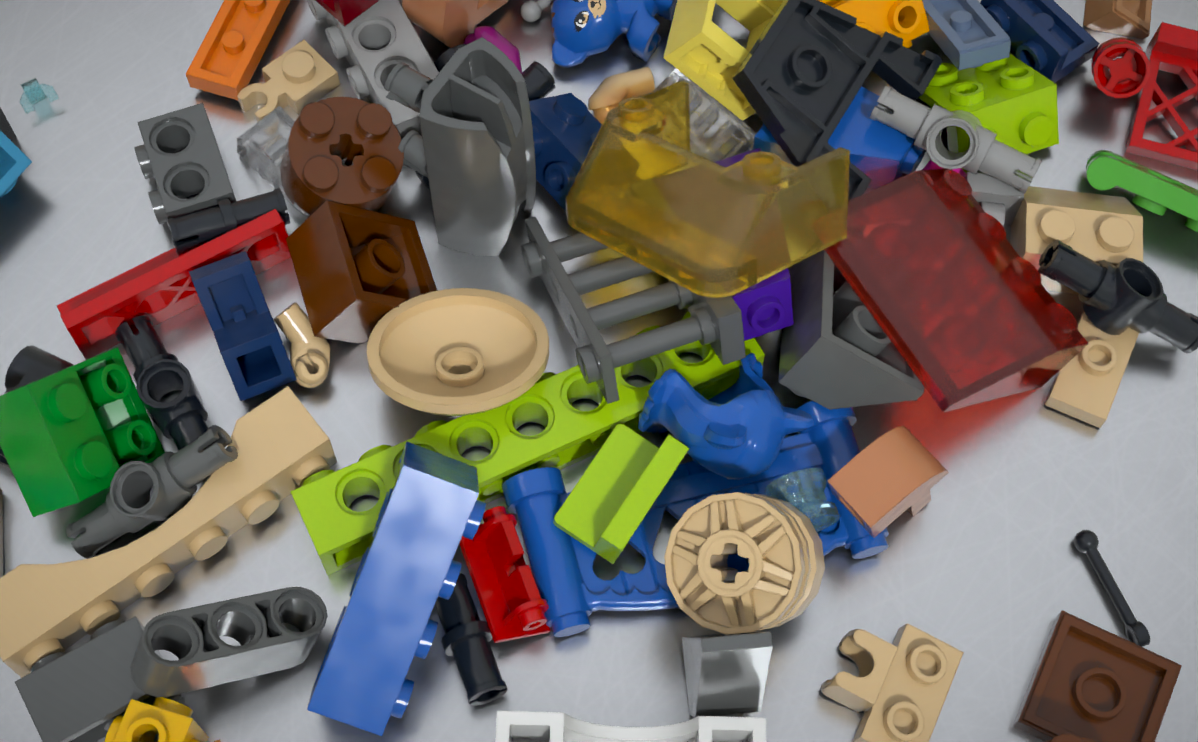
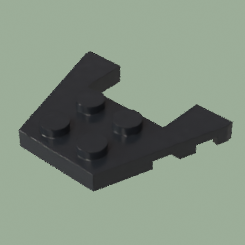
[732,0,943,224]

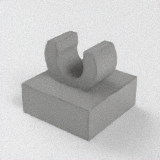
[955,172,1024,243]

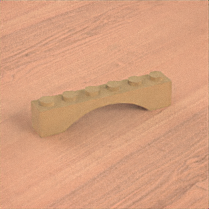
[0,386,337,678]

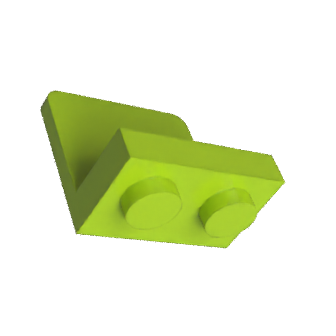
[918,54,1059,174]

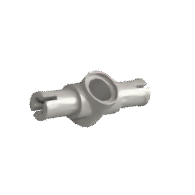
[870,85,1042,194]

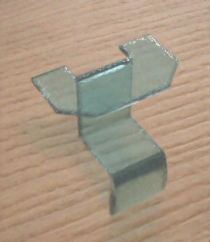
[19,78,59,114]

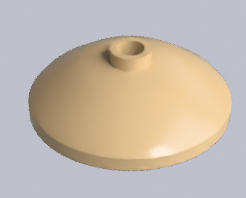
[367,288,549,416]

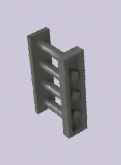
[521,179,746,404]

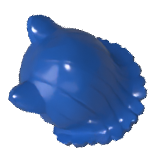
[638,353,814,480]

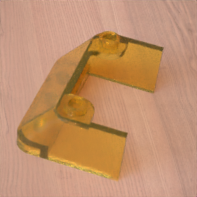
[566,81,850,298]

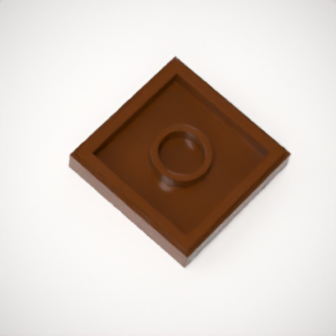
[1013,610,1182,742]

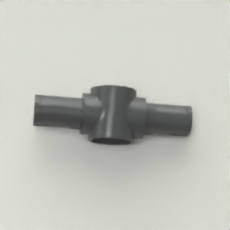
[66,425,238,559]

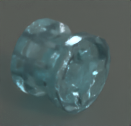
[765,468,840,532]

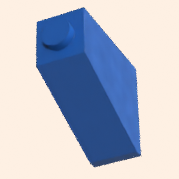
[752,86,926,191]

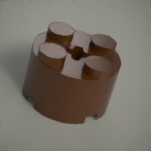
[280,96,404,217]

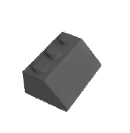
[778,223,924,410]

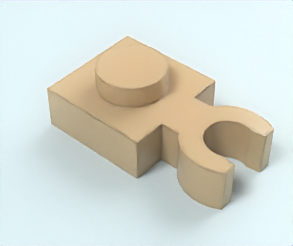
[237,40,340,130]

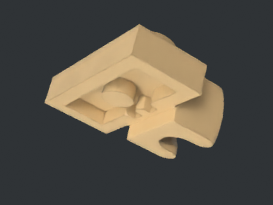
[821,623,964,742]

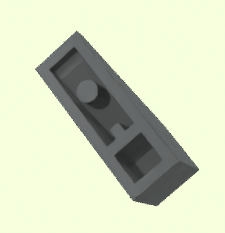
[682,632,773,717]

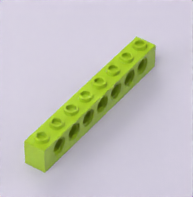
[290,311,765,576]

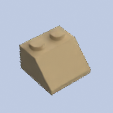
[1009,186,1143,294]

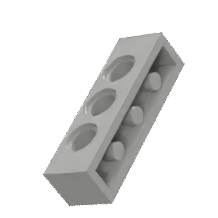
[307,0,439,140]

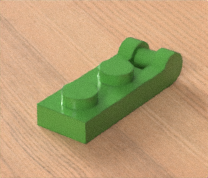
[1086,150,1198,233]

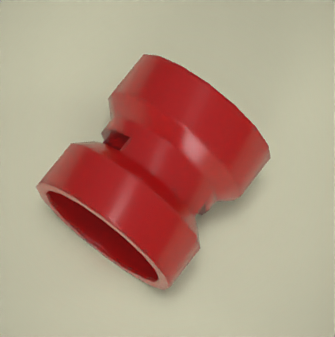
[1091,37,1150,99]

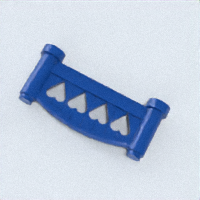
[502,401,889,637]

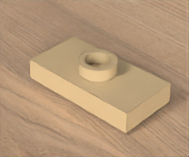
[1045,310,1139,428]

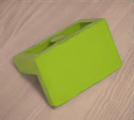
[553,424,690,564]

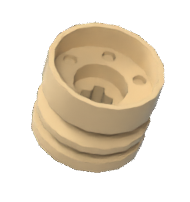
[664,492,825,635]

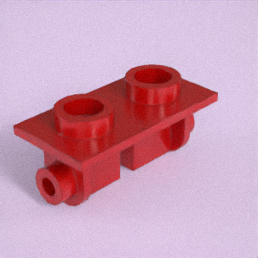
[459,506,551,643]

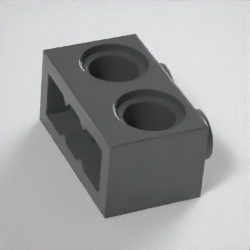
[134,103,236,224]

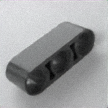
[130,587,328,697]

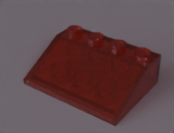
[806,168,1089,412]

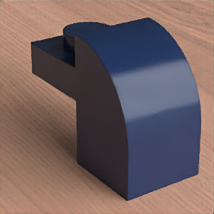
[189,251,297,402]

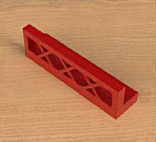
[57,209,291,360]

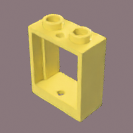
[663,0,784,121]

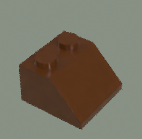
[286,201,437,344]

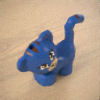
[551,0,677,68]

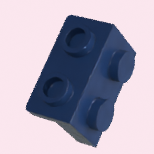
[980,0,1100,83]
[529,93,639,215]

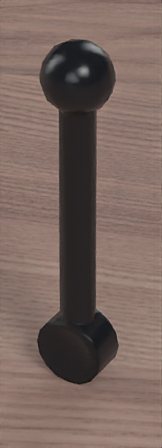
[1074,530,1150,647]

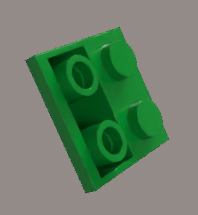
[0,347,165,517]

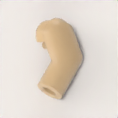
[588,66,655,127]
[273,302,330,388]

